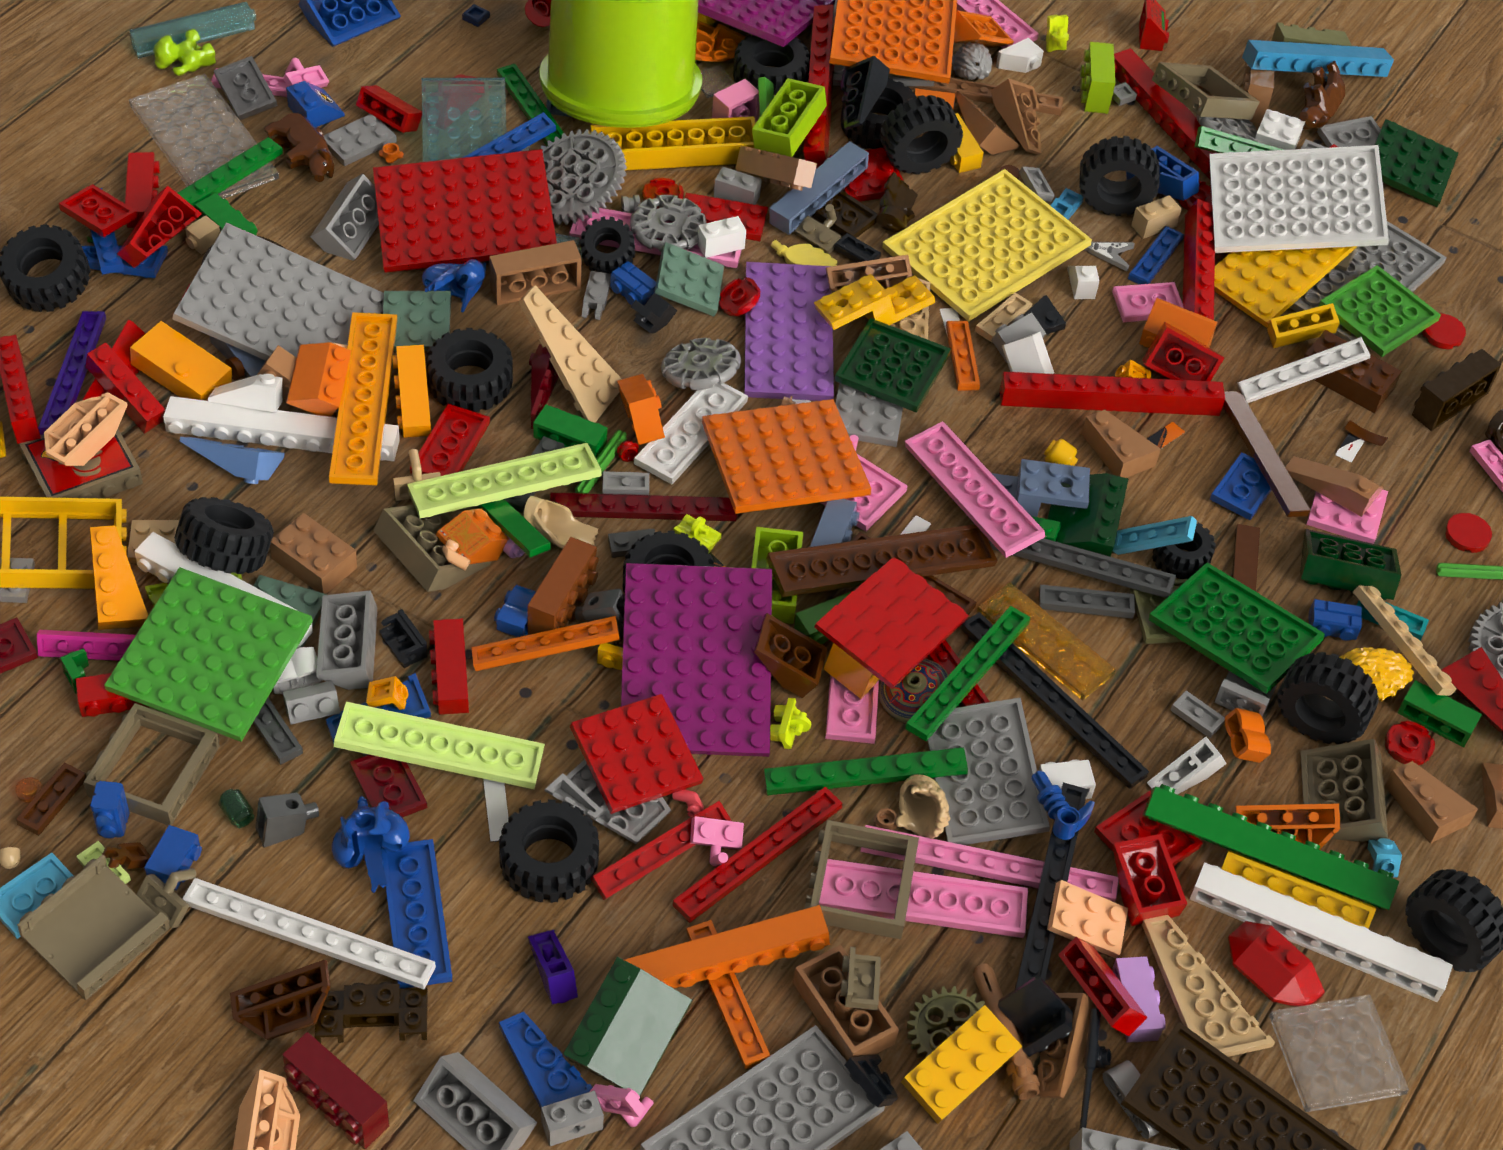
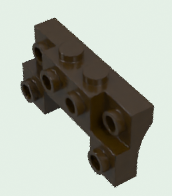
[315,982,428,1043]

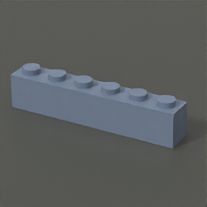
[769,141,869,235]

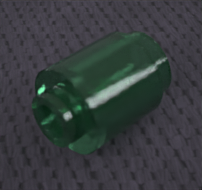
[218,789,255,828]

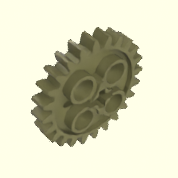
[907,986,991,1058]

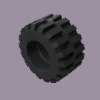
[580,217,635,273]
[1152,522,1216,579]

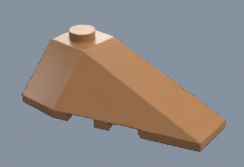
[991,79,1041,155]
[1285,456,1384,517]

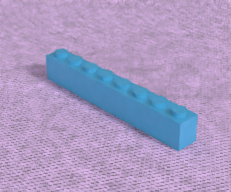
[1242,40,1394,77]

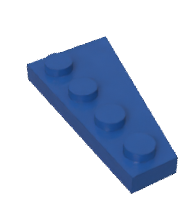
[82,246,168,278]
[326,673,431,744]
[499,1012,593,1109]

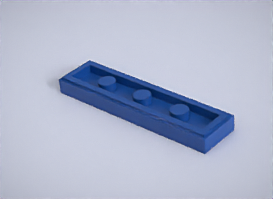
[1128,226,1184,285]

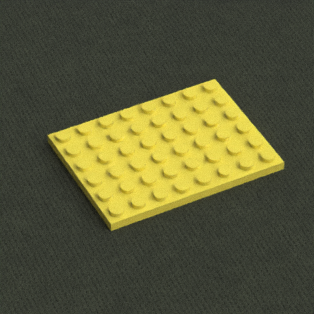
[882,169,1092,322]

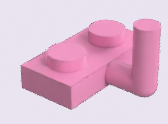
[283,58,329,88]
[690,816,744,866]
[590,1084,654,1127]

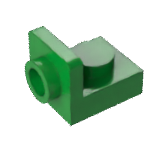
[60,649,89,694]

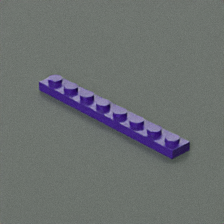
[38,311,106,435]

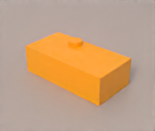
[130,321,232,401]

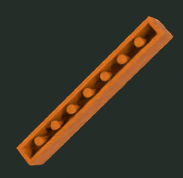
[624,905,830,989]

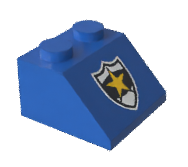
[286,81,345,128]

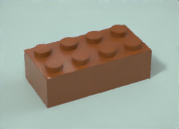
[528,537,599,635]

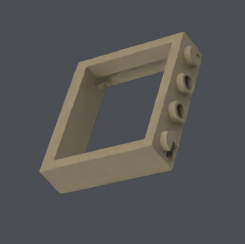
[1152,62,1260,120]
[84,703,220,826]
[805,820,919,940]

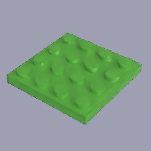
[1319,265,1441,357]

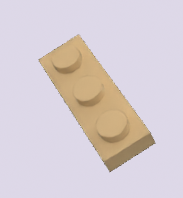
[975,292,1032,342]

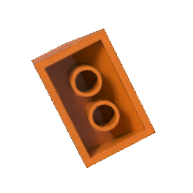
[954,10,1014,47]
[1139,298,1218,348]
[286,342,351,417]

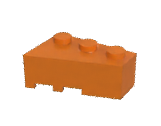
[617,374,665,445]

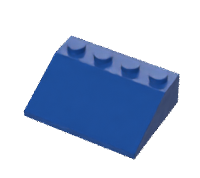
[298,0,401,47]

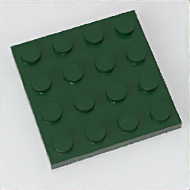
[1374,119,1458,207]
[835,318,951,413]

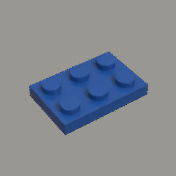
[1210,452,1271,520]

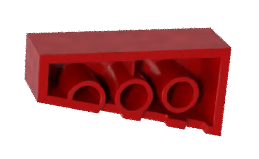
[117,186,202,268]
[1441,647,1503,735]

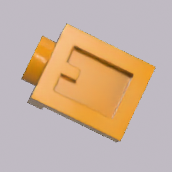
[1115,359,1151,378]
[366,676,408,710]

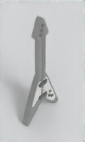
[1084,242,1135,271]

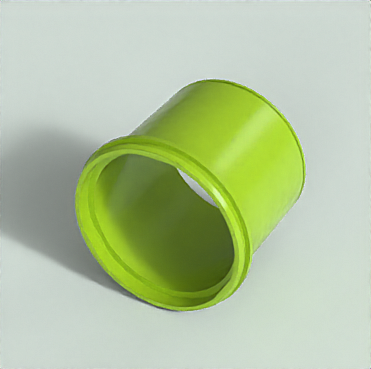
[539,0,702,128]

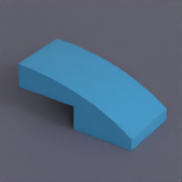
[1050,188,1084,220]

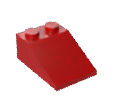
[1142,322,1224,381]
[1113,834,1187,926]

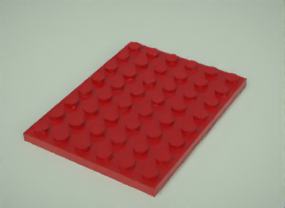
[373,149,557,273]

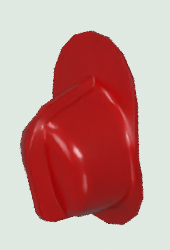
[524,0,551,27]

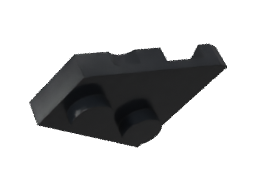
[1024,295,1066,335]
[844,1054,898,1107]

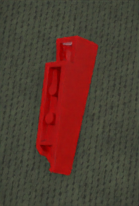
[83,320,146,400]

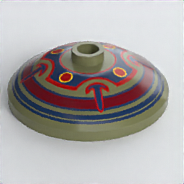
[879,659,949,723]

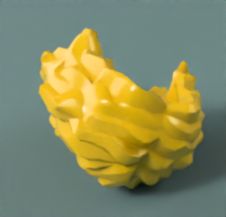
[1339,647,1414,701]

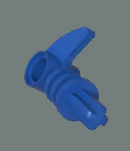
[1031,770,1095,840]

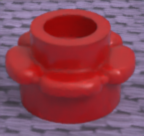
[617,441,639,462]

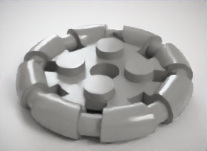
[1196,106,1258,142]
[630,195,707,252]
[661,338,741,390]

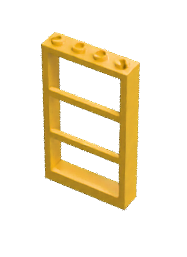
[0,497,127,589]

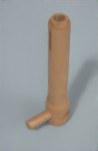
[973,964,1040,1100]

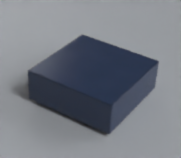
[462,4,490,27]

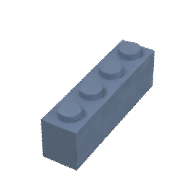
[810,499,860,547]

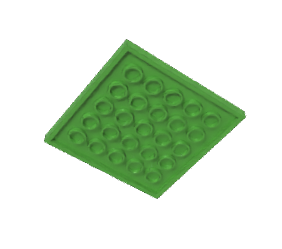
[104,567,313,742]

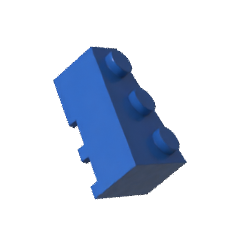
[1126,146,1199,201]

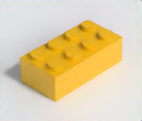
[901,1005,1022,1124]

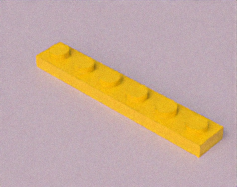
[1221,849,1376,929]

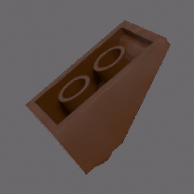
[754,613,828,698]

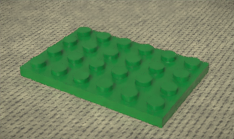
[1149,562,1325,694]

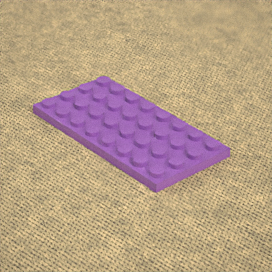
[744,262,834,401]

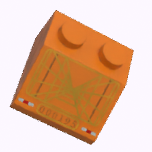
[436,508,509,564]

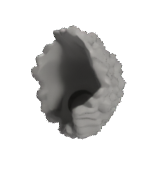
[952,42,992,80]

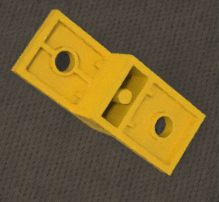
[814,274,935,330]

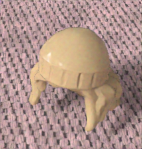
[896,774,950,839]

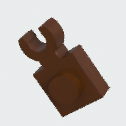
[102,842,151,869]

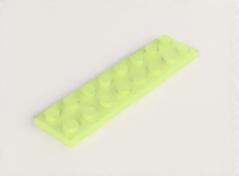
[407,443,602,518]
[334,702,545,790]

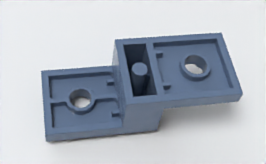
[991,459,1090,517]

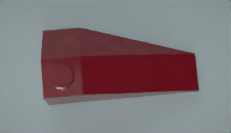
[529,344,559,429]

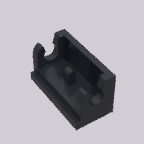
[379,609,428,668]

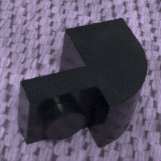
[631,293,677,333]

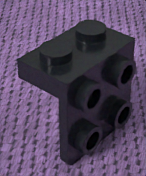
[998,976,1073,1057]

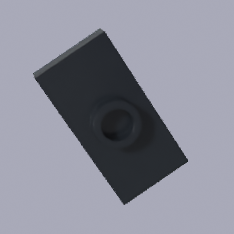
[834,233,881,263]

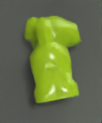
[153,29,216,76]

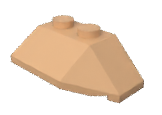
[44,393,127,466]
[233,1069,300,1150]

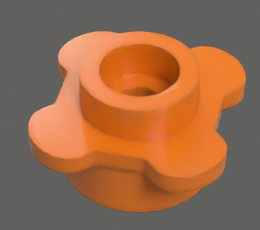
[379,143,404,163]

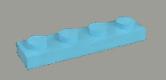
[1113,516,1197,555]

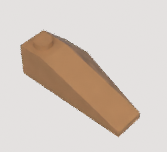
[955,90,1020,155]
[1038,993,1098,1099]

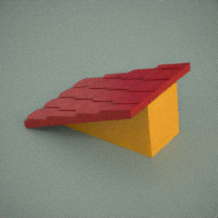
[814,558,969,699]

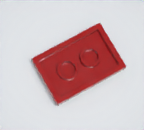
[59,184,137,237]

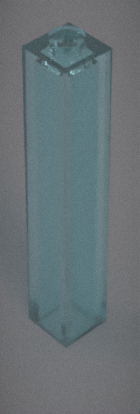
[129,2,257,58]

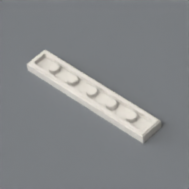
[1237,337,1370,403]

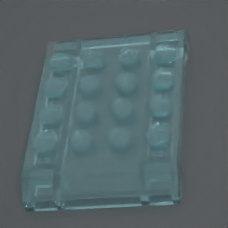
[421,78,506,162]

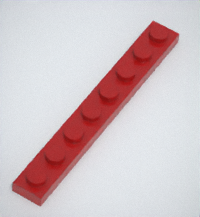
[672,787,843,923]

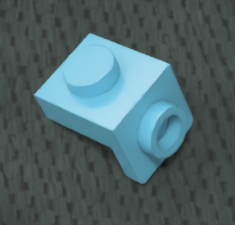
[1368,838,1402,877]

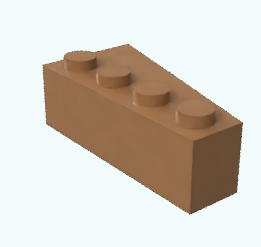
[1243,62,1275,123]
[735,145,817,191]

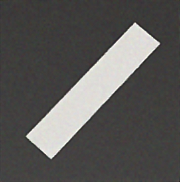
[483,779,509,841]

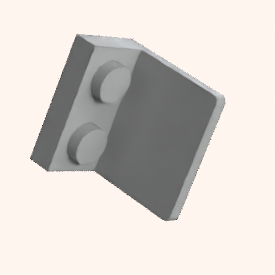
[1214,671,1276,717]

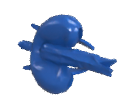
[422,259,486,313]
[332,796,410,893]

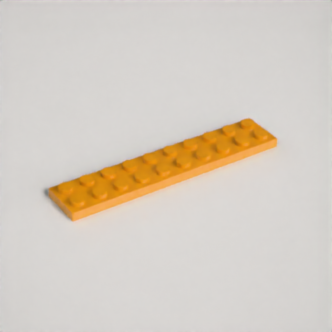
[329,312,398,485]

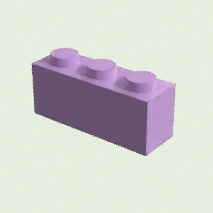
[1112,956,1166,1043]

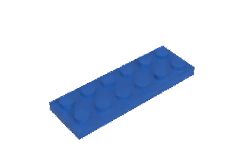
[381,839,453,989]

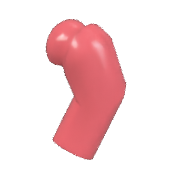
[672,789,704,817]

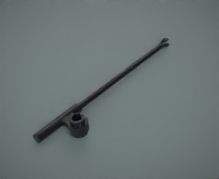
[1079,1008,1112,1130]

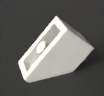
[996,38,1044,73]
[1068,266,1099,299]

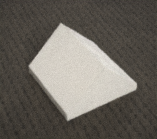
[1002,332,1054,374]

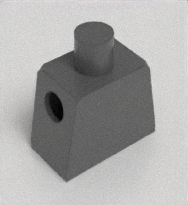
[575,589,625,637]
[255,793,319,847]

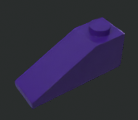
[528,930,578,1005]

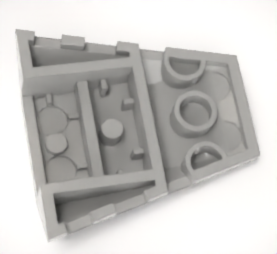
[545,759,671,844]

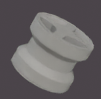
[621,195,641,213]

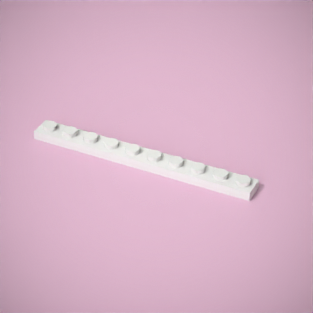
[182,878,436,989]

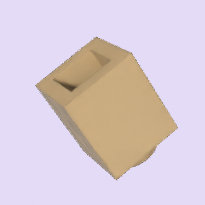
[185,215,221,255]

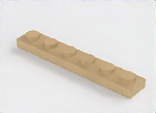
[1353,585,1456,696]

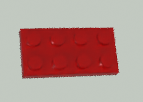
[685,192,768,242]
[410,404,490,476]

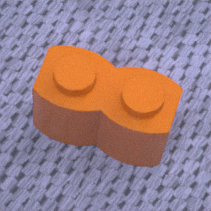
[1225,708,1271,763]

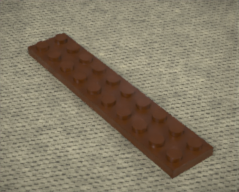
[766,524,998,597]

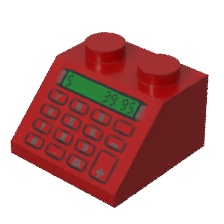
[1139,0,1169,51]

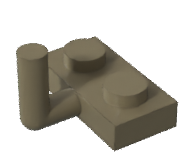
[795,204,841,255]
[137,868,196,928]

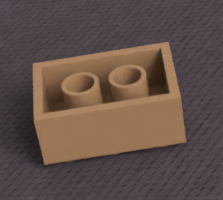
[270,513,358,594]

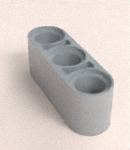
[1103,1060,1159,1139]

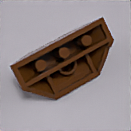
[230,960,331,1040]

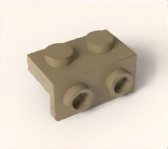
[840,946,881,1010]

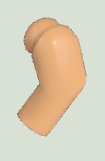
[442,539,471,571]

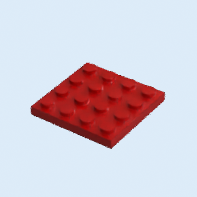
[570,694,704,814]

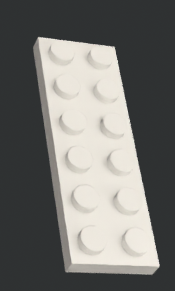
[634,383,748,485]

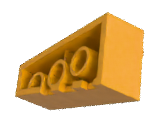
[392,345,431,438]
[90,526,148,630]

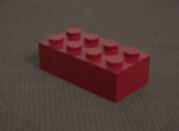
[282,1032,389,1149]

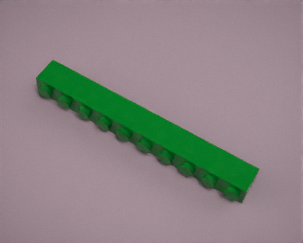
[1142,784,1399,910]

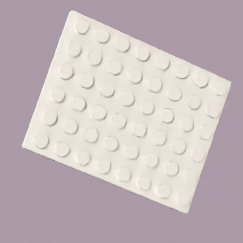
[1209,145,1389,253]

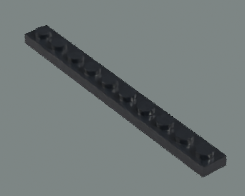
[961,612,1149,789]
[1015,782,1088,989]

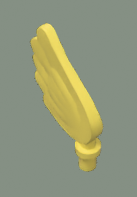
[771,240,837,266]

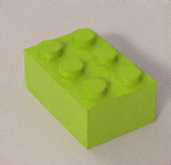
[1080,42,1115,114]

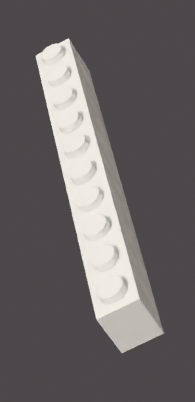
[163,396,400,461]
[1190,862,1453,1002]

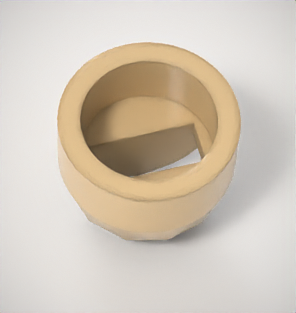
[0,847,21,869]

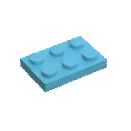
[0,853,74,939]

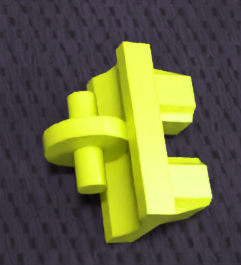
[1046,14,1069,52]
[673,514,722,553]
[770,698,812,749]

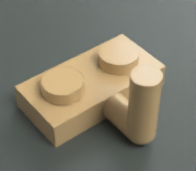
[393,449,441,501]

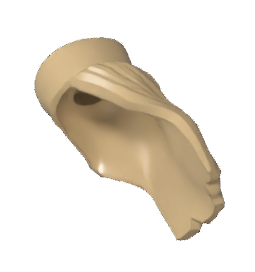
[523,496,598,549]

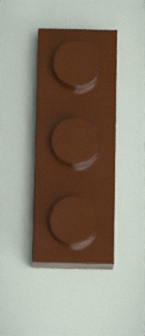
[16,762,87,836]

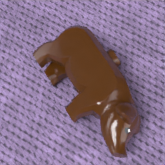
[1299,61,1345,129]
[264,113,334,182]

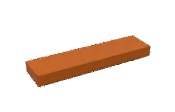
[946,321,980,391]

